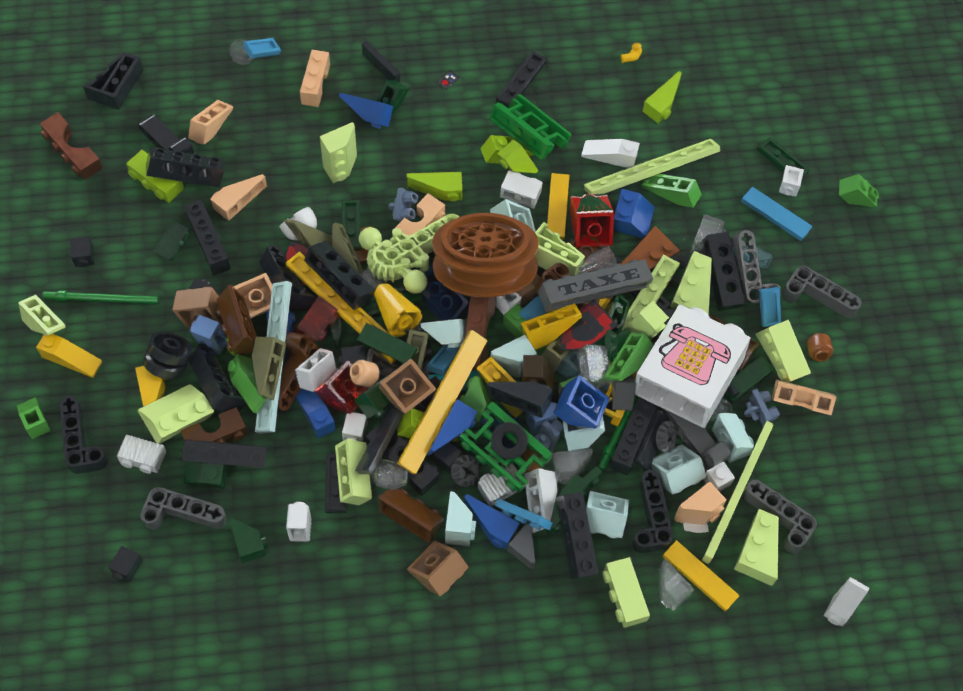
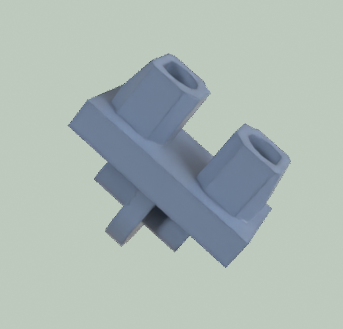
[388,188,418,222]
[744,389,780,427]
[534,419,564,452]

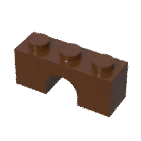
[181,407,248,443]

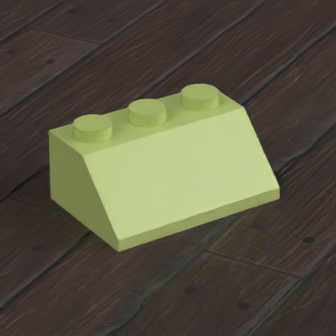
[320,122,357,183]
[138,384,214,444]

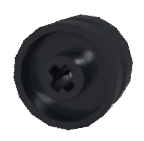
[143,332,193,380]

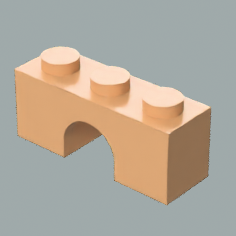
[300,50,330,107]
[395,194,446,236]
[771,380,836,415]

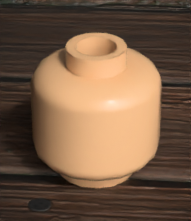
[350,360,379,387]

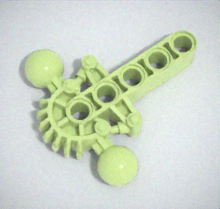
[359,214,459,294]

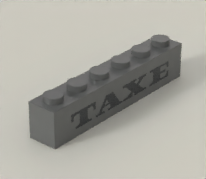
[538,259,653,312]

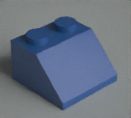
[613,189,655,238]
[553,375,610,428]

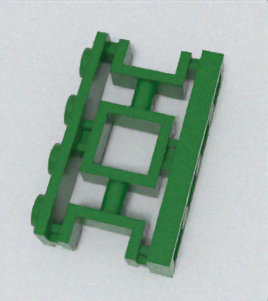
[489,94,571,160]
[460,401,552,493]

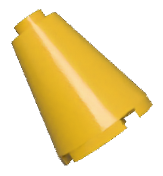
[374,284,422,337]

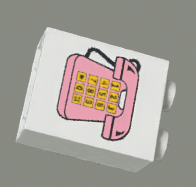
[635,304,751,428]

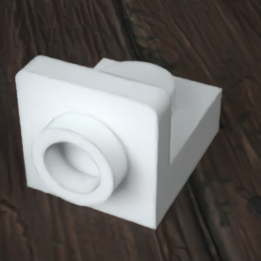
[779,165,804,196]

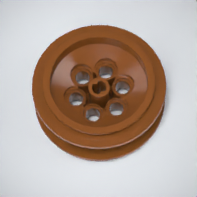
[432,213,539,298]

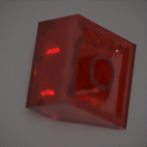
[294,296,338,343]
[314,360,371,414]

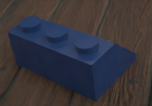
[420,264,471,321]

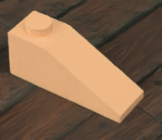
[188,100,233,145]
[210,174,267,221]

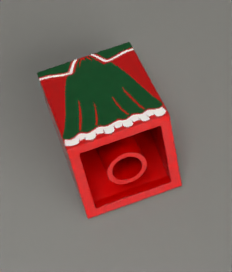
[570,194,614,248]

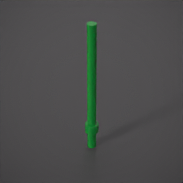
[42,290,159,304]
[598,394,639,471]

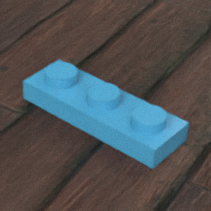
[495,498,553,530]

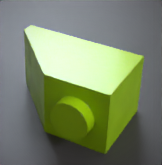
[497,140,538,173]

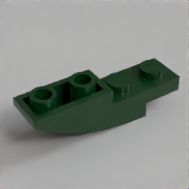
[547,466,602,536]

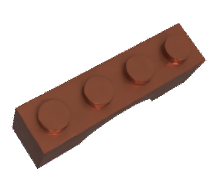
[40,113,103,180]
[464,296,497,370]

